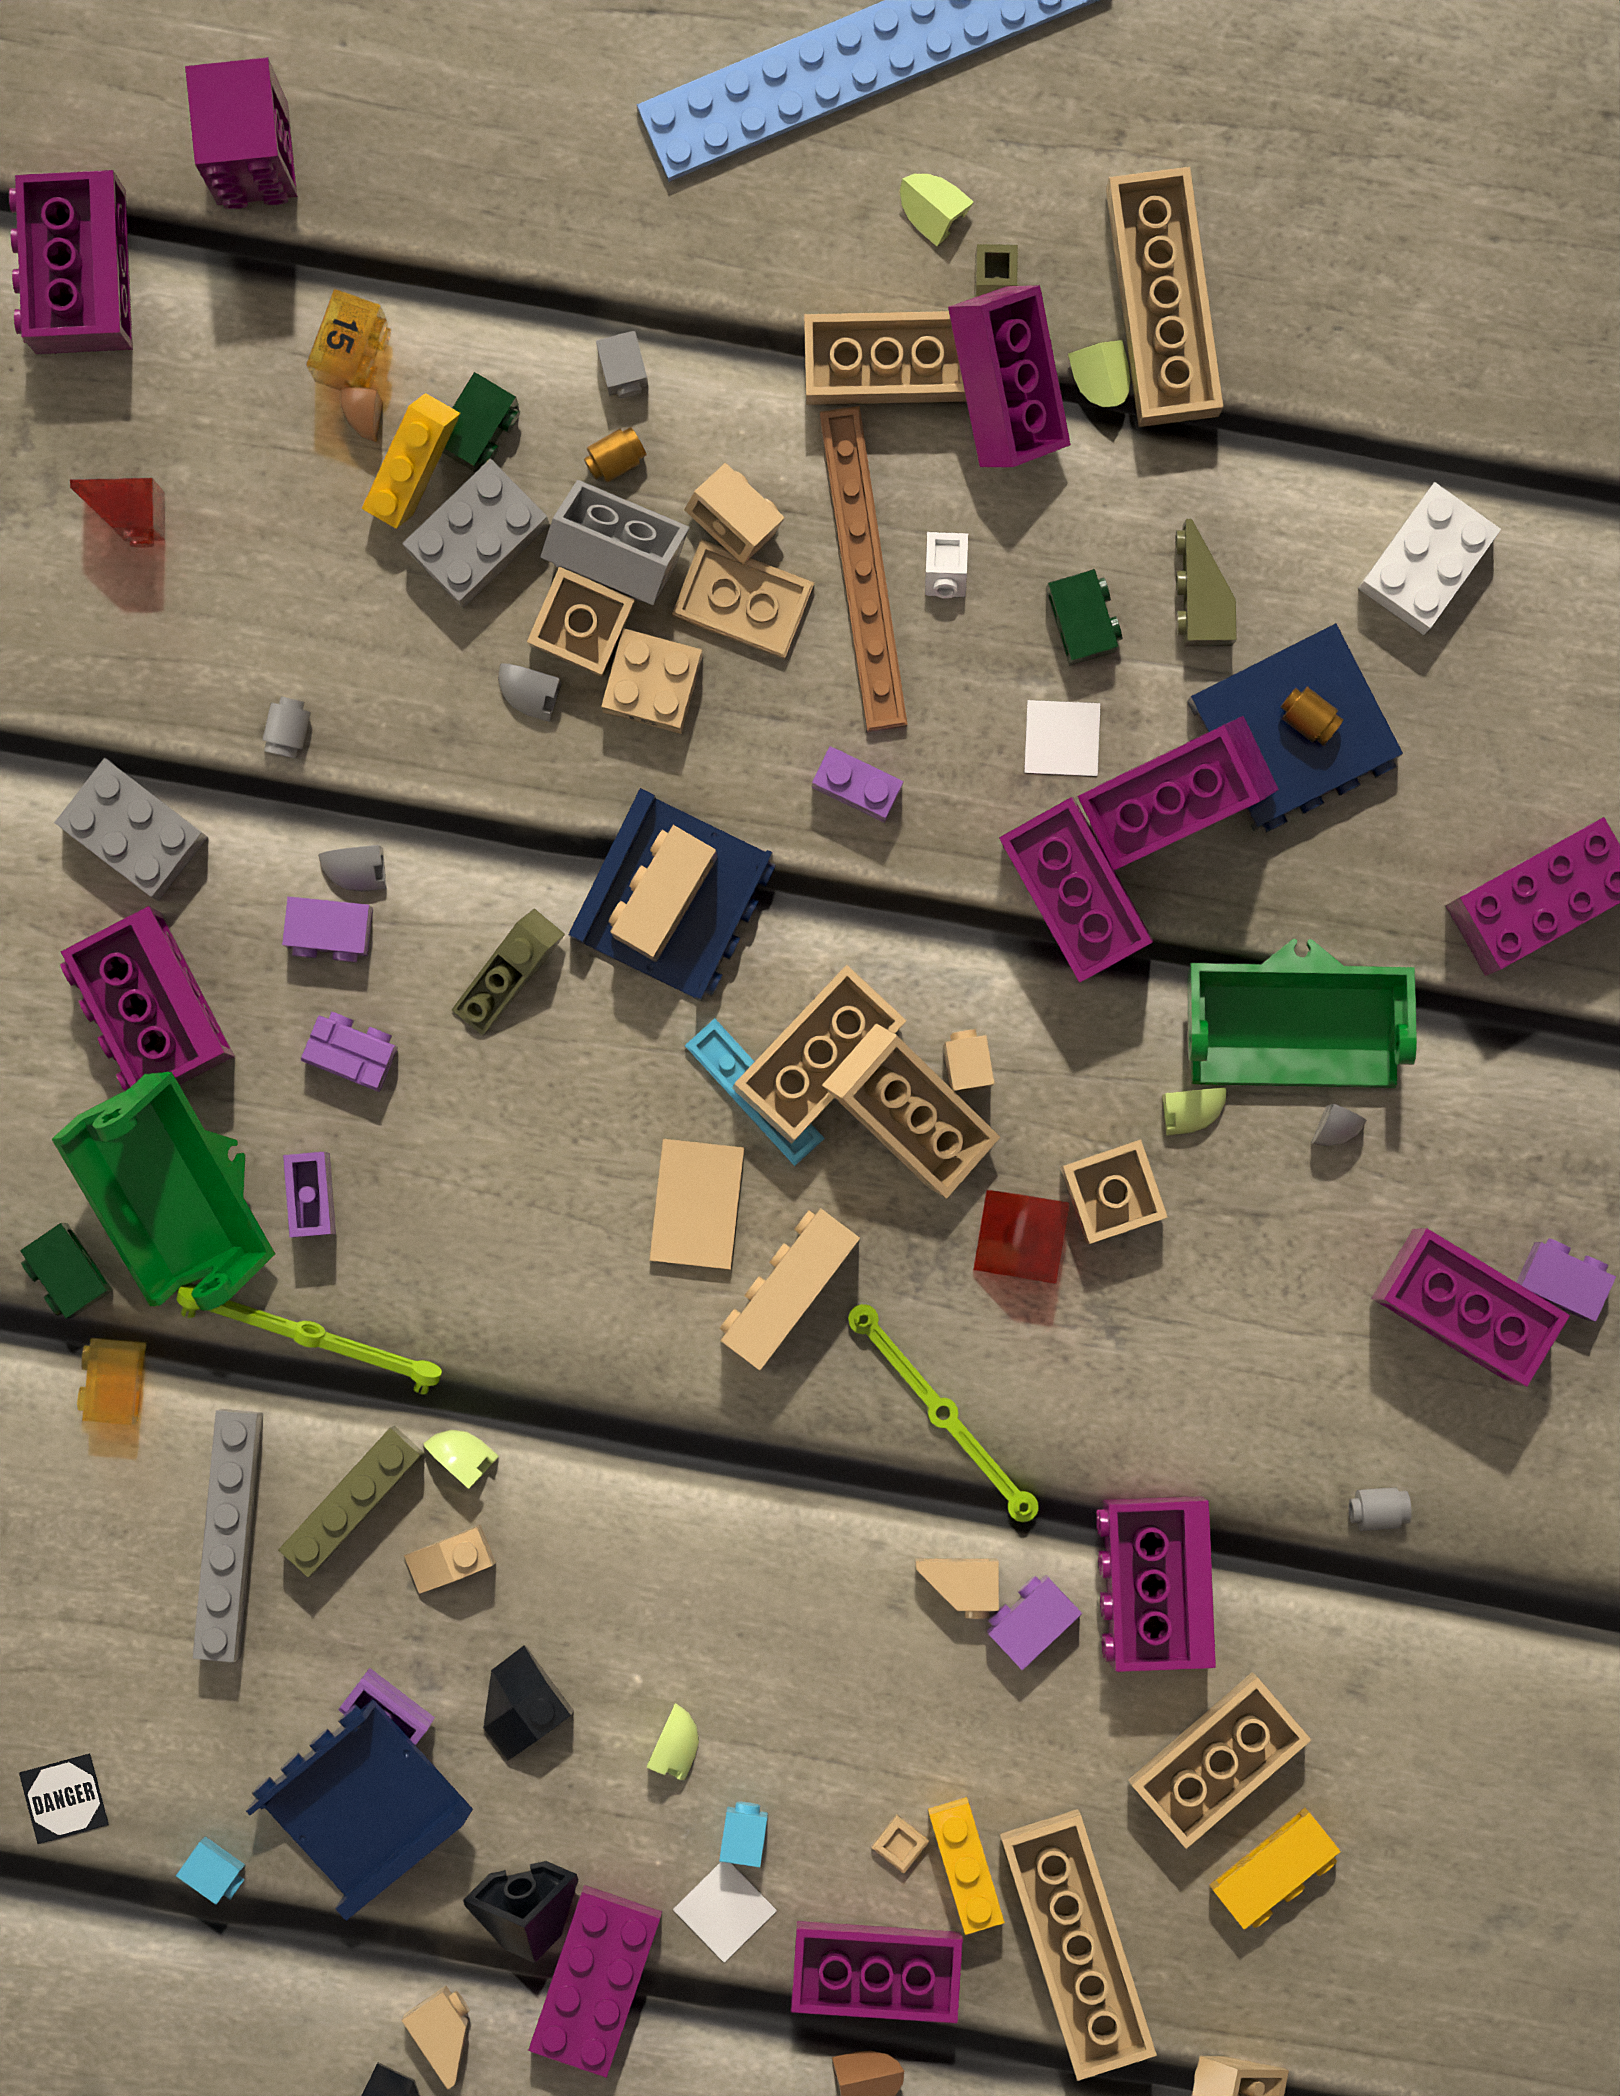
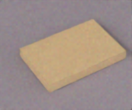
[672,539,815,660]
[649,1139,744,1270]

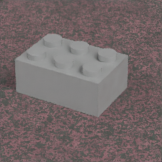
[402,458,550,608]
[540,480,690,605]
[54,758,208,901]

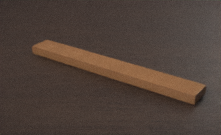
[820,406,908,732]

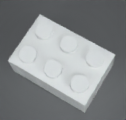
[1358,482,1501,635]

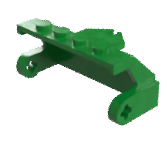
[1187,939,1417,1088]
[52,1072,276,1311]

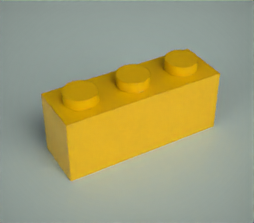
[361,393,461,529]
[928,1797,1005,1935]
[1209,1808,1341,1930]

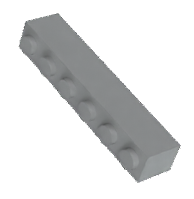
[192,1409,263,1662]

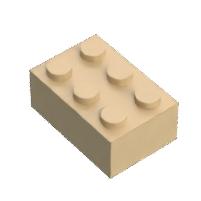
[608,825,718,962]

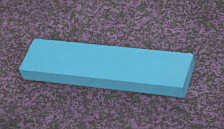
[685,1018,825,1166]

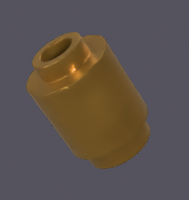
[584,427,647,483]
[1281,686,1343,746]

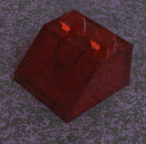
[70,478,165,548]
[973,1190,1070,1284]

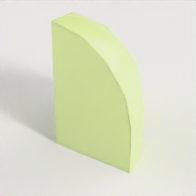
[900,174,974,246]
[1068,340,1130,407]
[1162,1088,1227,1135]
[423,1430,499,1489]
[646,1703,699,1780]

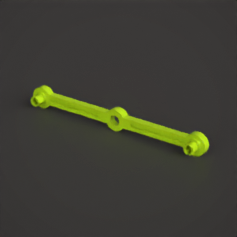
[176,1285,442,1394]
[848,1304,1039,1522]

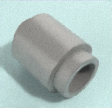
[262,697,311,759]
[1348,1487,1411,1531]

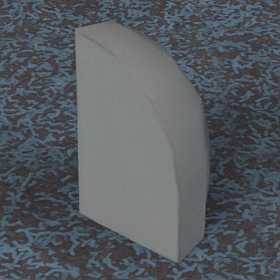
[498,663,562,722]
[318,845,387,891]
[1311,1104,1367,1146]

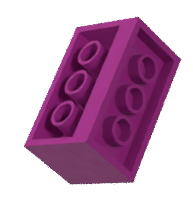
[185,57,298,210]
[9,170,133,354]
[1077,716,1279,871]
[999,797,1153,983]
[1445,817,1620,976]
[60,906,235,1091]
[1371,1228,1570,1387]
[1096,1496,1216,1672]

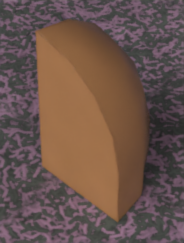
[341,388,383,442]
[832,2051,905,2096]

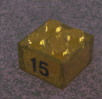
[306,289,391,391]

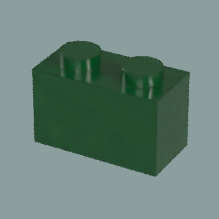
[442,372,520,473]
[1046,569,1123,666]
[20,1223,113,1319]

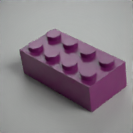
[948,285,1071,467]
[528,1885,662,2078]
[791,1921,963,2023]

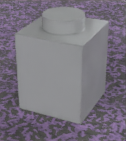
[596,331,649,398]

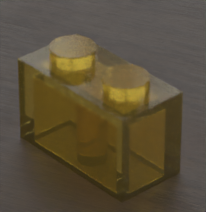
[77,1338,146,1425]

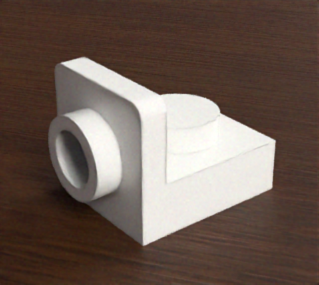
[925,532,968,598]

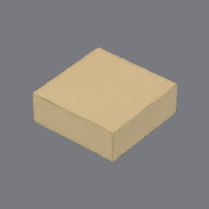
[871,1814,929,1873]

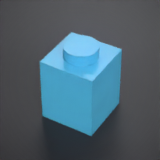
[719,1802,768,1867]
[176,1836,245,1904]

